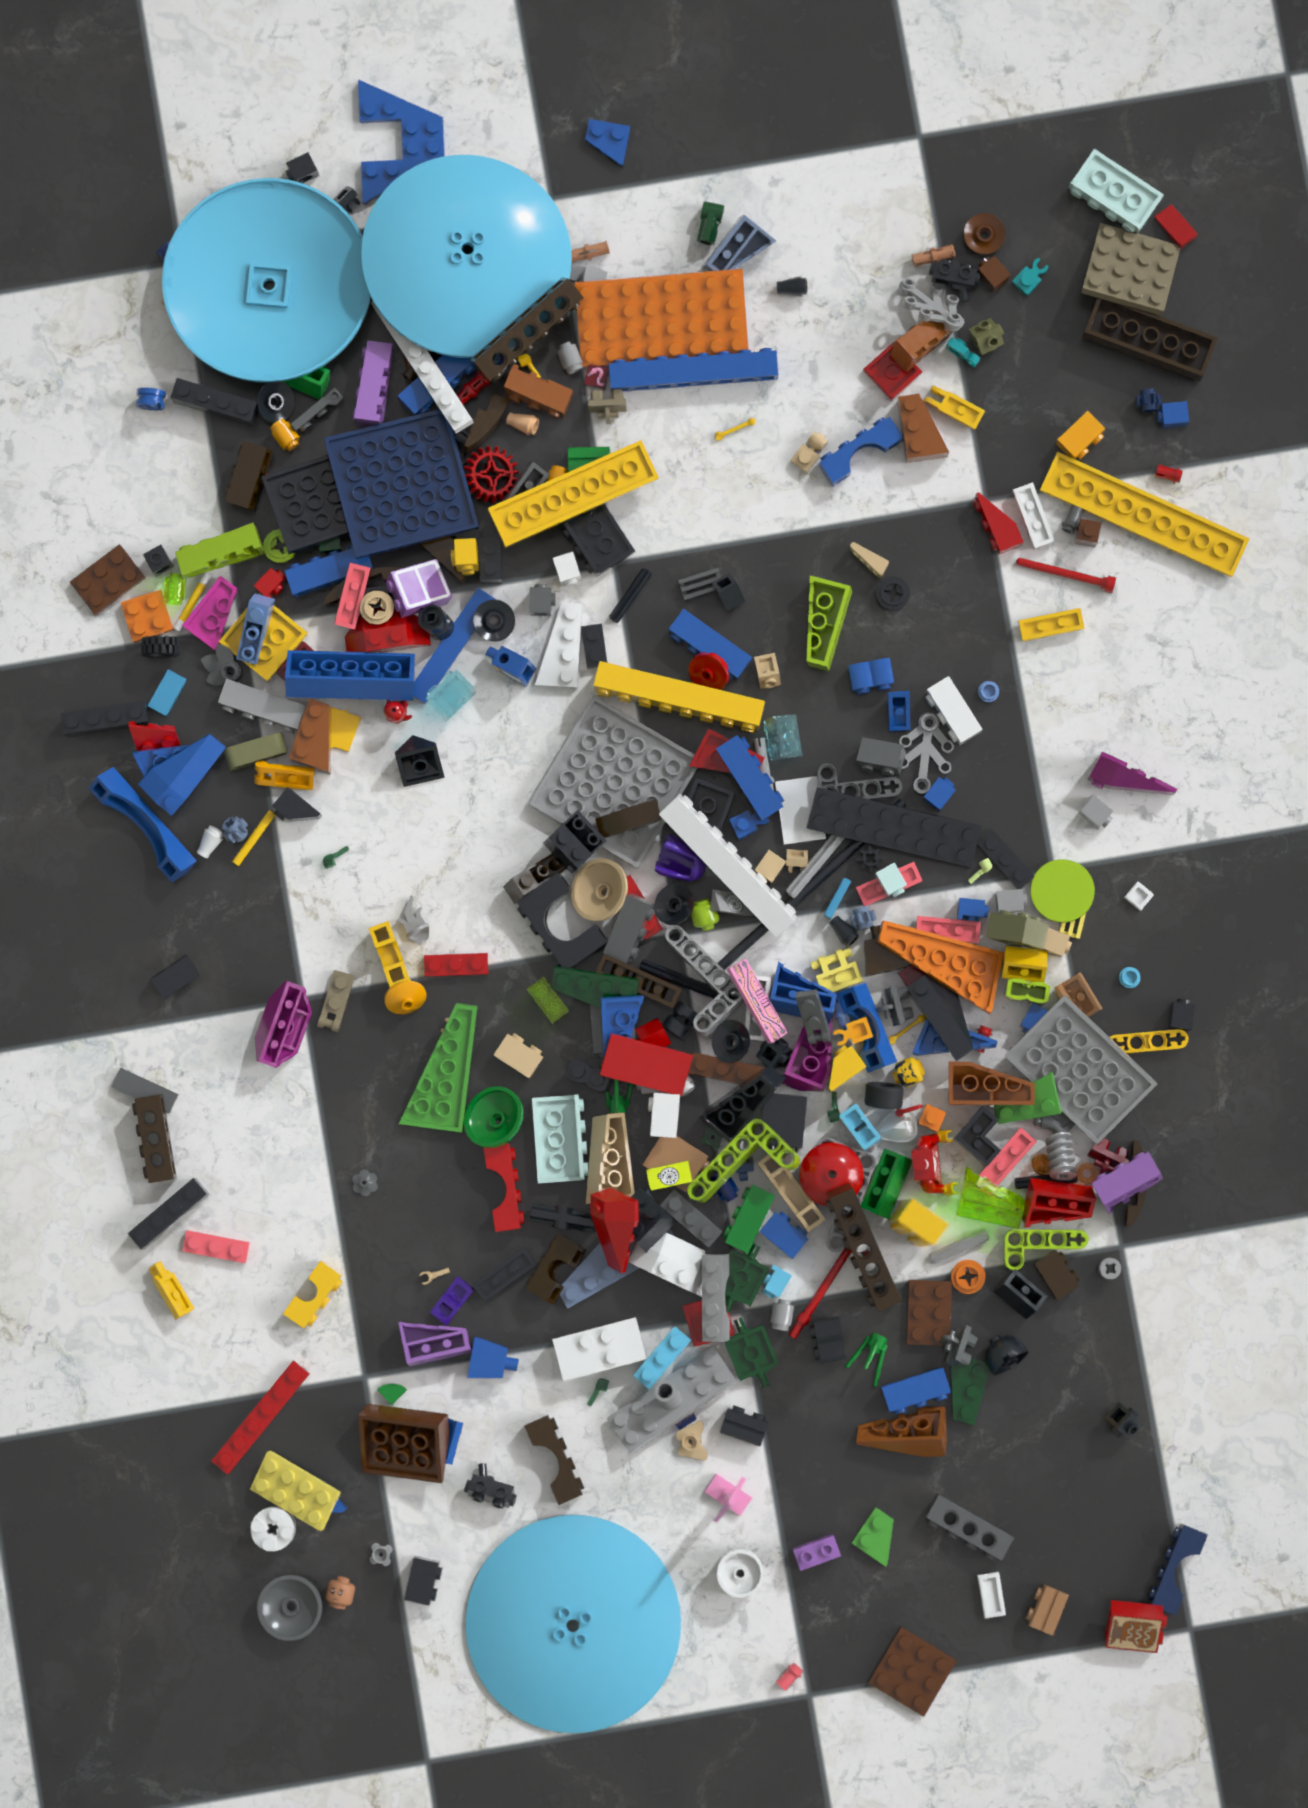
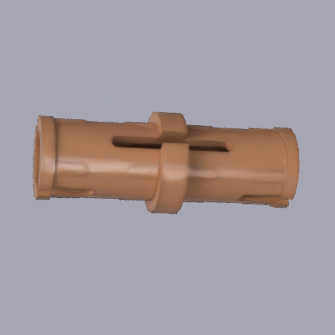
[571,241,610,263]
[911,244,955,267]

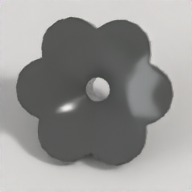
[352,1169,378,1197]

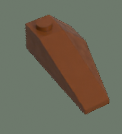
[856,1407,947,1457]

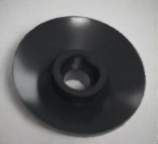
[256,381,295,423]
[473,599,515,642]
[654,884,694,925]
[712,1020,750,1063]

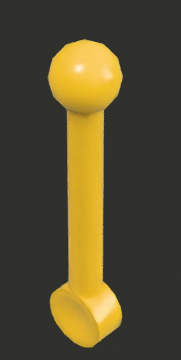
[714,418,756,440]
[888,1015,925,1045]

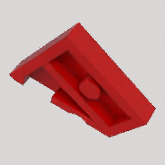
[128,721,181,751]

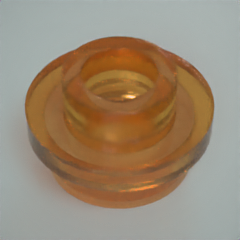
[1031,1154,1050,1175]
[1076,1163,1098,1184]

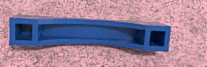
[88,767,197,883]

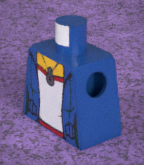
[485,646,536,687]

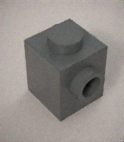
[530,584,556,616]

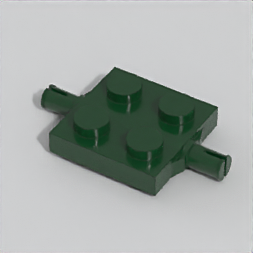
[725,1243,770,1313]
[724,1317,780,1389]

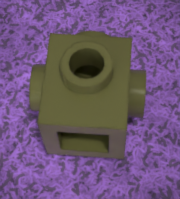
[968,318,1004,355]

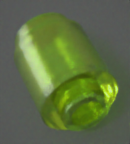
[163,573,186,605]

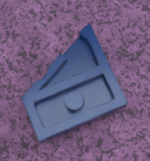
[585,119,630,167]

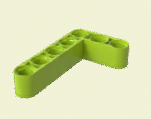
[688,1119,800,1203]

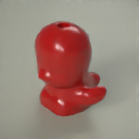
[384,700,412,724]

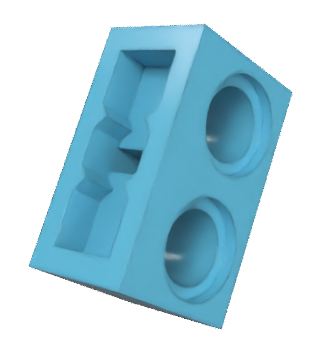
[839,1104,882,1152]

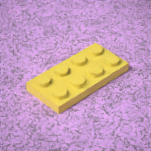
[250,1451,341,1531]

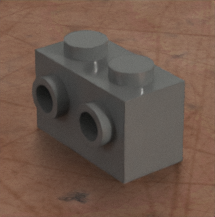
[856,737,906,776]

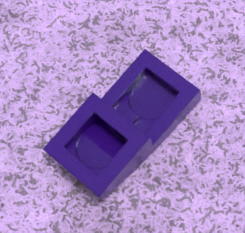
[430,1276,474,1325]

